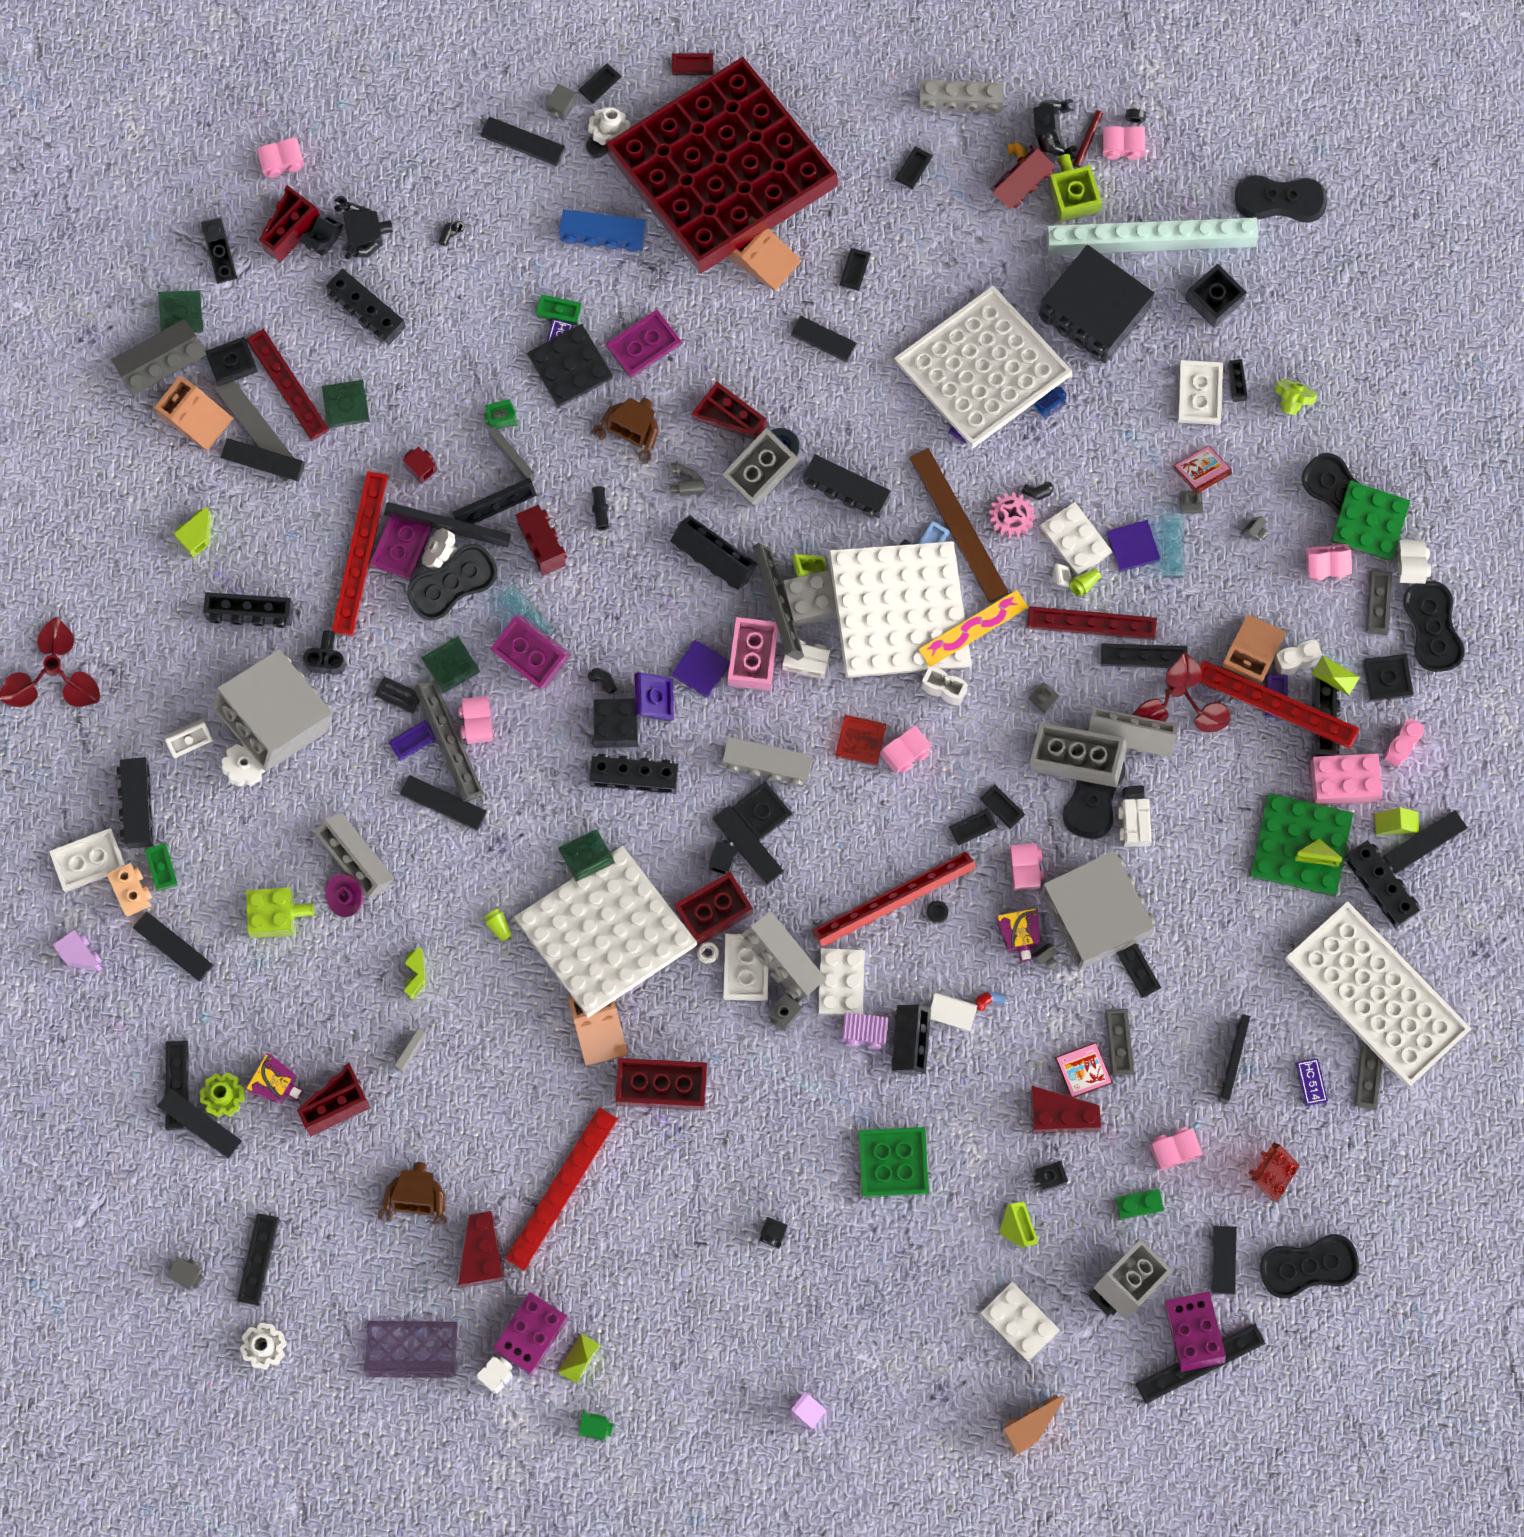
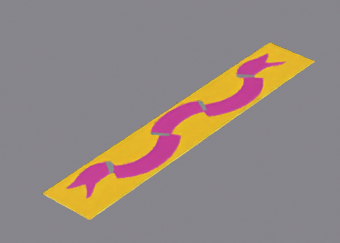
[919,590,1029,667]

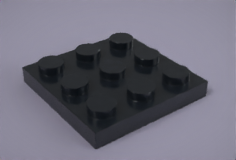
[527,324,613,408]

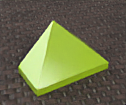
[1311,655,1360,696]
[1295,839,1342,867]
[999,1201,1039,1248]
[558,1333,600,1384]

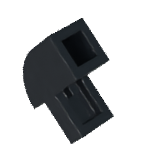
[300,214,344,256]

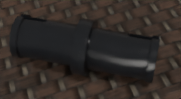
[592,486,609,531]

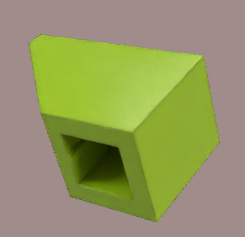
[174,507,212,558]

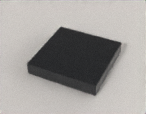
[205,337,258,387]
[1363,654,1414,702]
[732,781,793,841]

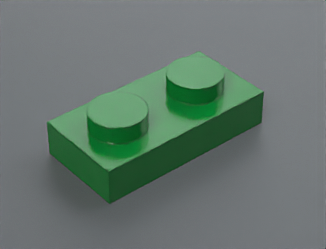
[536,294,582,325]
[145,843,178,892]
[1115,1189,1164,1220]

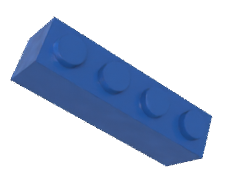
[559,209,646,252]

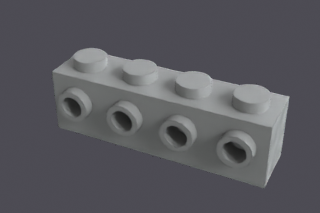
[919,79,1004,113]
[1087,707,1178,757]
[722,737,813,787]
[315,813,395,899]

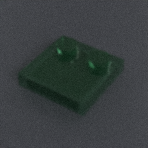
[158,290,203,333]
[322,380,370,428]
[421,636,480,694]
[558,829,615,882]

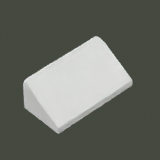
[164,719,213,758]
[930,993,978,1031]

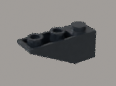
[201,216,238,284]

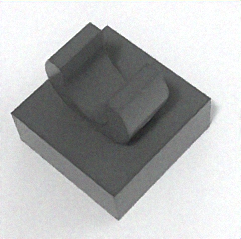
[1180,491,1203,514]
[1240,516,1269,541]
[1029,682,1059,713]
[1032,943,1058,970]

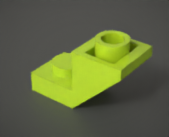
[404,947,427,1000]

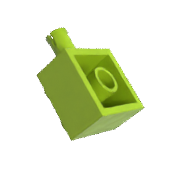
[1049,154,1102,222]
[246,887,315,939]

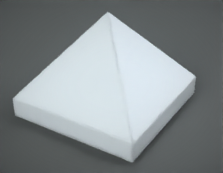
[1052,564,1072,588]

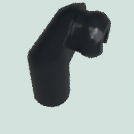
[438,221,465,246]
[1021,482,1054,500]
[588,668,618,694]

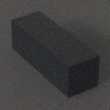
[1228,359,1248,402]

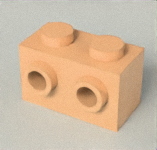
[107,863,152,917]

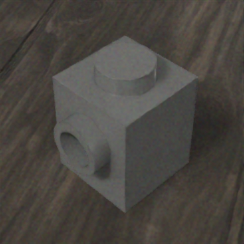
[545,84,577,121]
[769,994,802,1031]
[167,1256,204,1291]

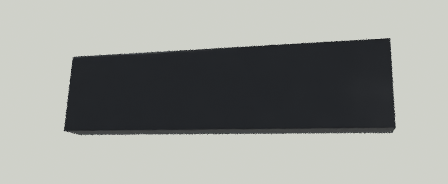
[481,117,565,166]
[220,438,305,482]
[452,477,537,524]
[1101,643,1187,668]
[400,775,488,831]
[713,805,784,886]
[1383,810,1468,875]
[132,911,214,982]
[1116,943,1161,998]
[1219,1014,1251,1104]
[165,1041,189,1130]
[157,1088,242,1159]
[237,1213,280,1306]

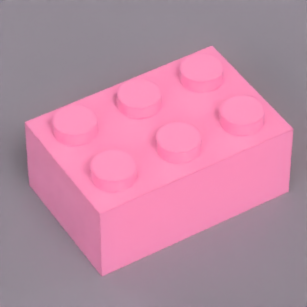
[728,617,779,691]
[1310,754,1382,805]

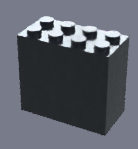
[1039,244,1155,364]

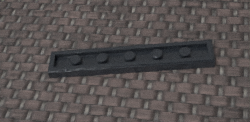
[384,502,511,548]
[1135,1324,1266,1404]

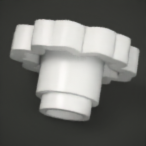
[588,107,630,145]
[422,528,458,570]
[221,744,265,786]
[240,1323,287,1370]

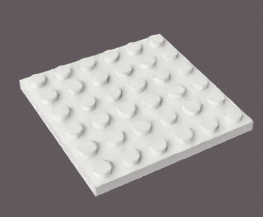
[894,286,1073,448]
[828,541,972,678]
[514,846,697,1017]

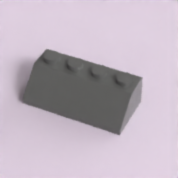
[111,319,207,397]

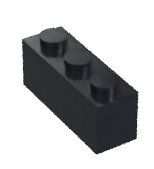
[891,1004,931,1075]

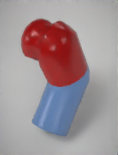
[975,991,1006,1011]

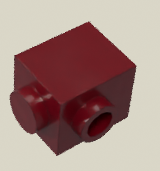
[403,446,437,484]

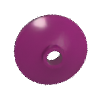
[326,874,363,917]

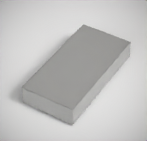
[395,1028,427,1073]

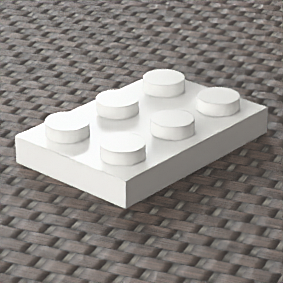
[1178,360,1223,425]
[1040,502,1112,576]
[49,828,125,892]
[724,934,768,1001]
[818,948,865,1016]
[980,1282,1060,1362]

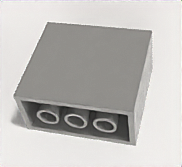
[212,649,333,772]
[1041,850,1156,970]

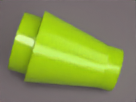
[1069,568,1101,597]
[483,908,512,942]

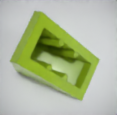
[792,554,828,578]
[1374,807,1420,835]

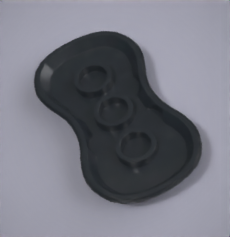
[1235,174,1327,223]
[1302,453,1359,515]
[407,544,497,621]
[1403,581,1465,672]
[1063,762,1126,839]
[1260,1234,1359,1299]

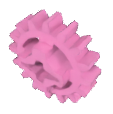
[988,492,1035,539]

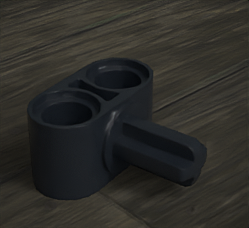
[303,630,346,675]

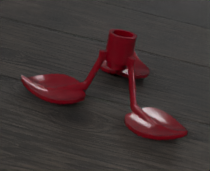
[0,617,100,707]
[1132,652,1231,732]

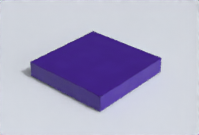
[1106,520,1161,572]
[672,640,730,698]
[634,672,674,722]

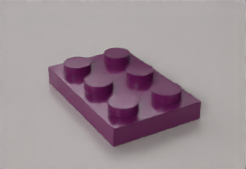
[606,310,682,379]
[370,517,432,581]

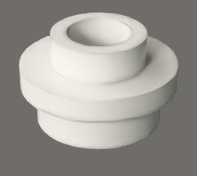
[697,942,719,964]

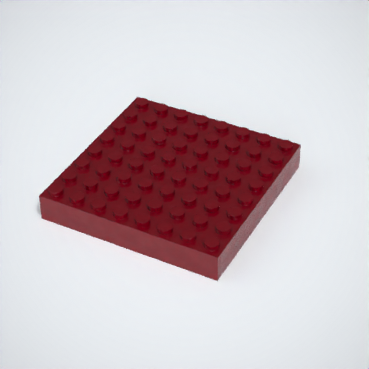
[606,57,838,274]

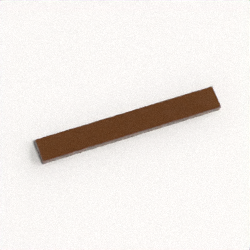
[910,448,1009,603]

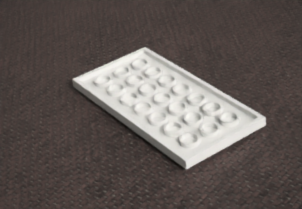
[1285,901,1471,1088]

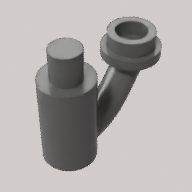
[670,461,705,496]

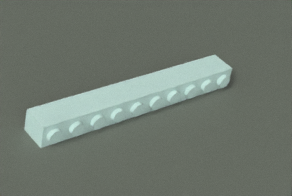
[1046,218,1259,255]

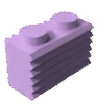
[841,1012,889,1049]

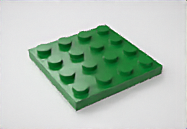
[1250,793,1354,897]

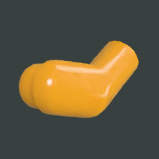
[1007,142,1027,158]

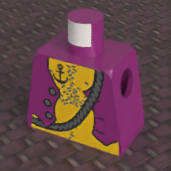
[996,908,1039,962]
[246,1053,303,1104]

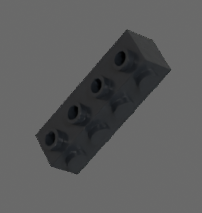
[326,268,406,345]
[803,454,891,519]
[670,515,758,590]
[203,592,294,628]
[1311,675,1340,760]
[589,754,679,794]
[117,757,154,849]
[1344,840,1420,929]

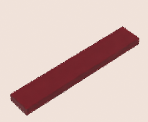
[246,328,329,441]
[1027,606,1157,640]

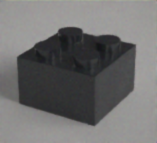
[1185,264,1247,328]
[593,698,638,748]

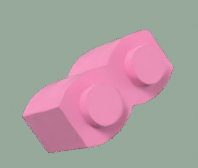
[1102,126,1145,160]
[257,138,305,178]
[1306,544,1352,581]
[459,696,493,744]
[1384,718,1424,767]
[880,726,932,774]
[1010,843,1045,891]
[1150,1127,1202,1171]

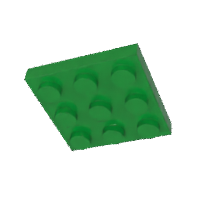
[1330,480,1411,562]
[858,1127,929,1198]

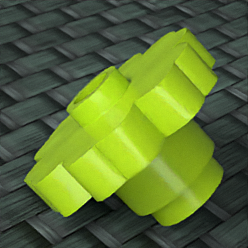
[1274,379,1317,415]
[200,1073,246,1118]

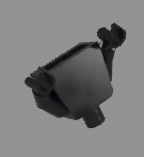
[1033,99,1077,160]
[334,196,393,259]

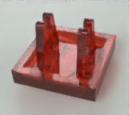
[1248,1142,1300,1202]

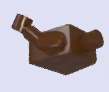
[592,398,658,463]
[378,1162,447,1227]

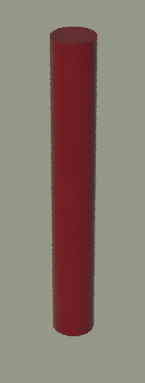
[1073,110,1103,168]

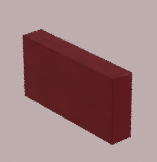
[672,53,713,75]

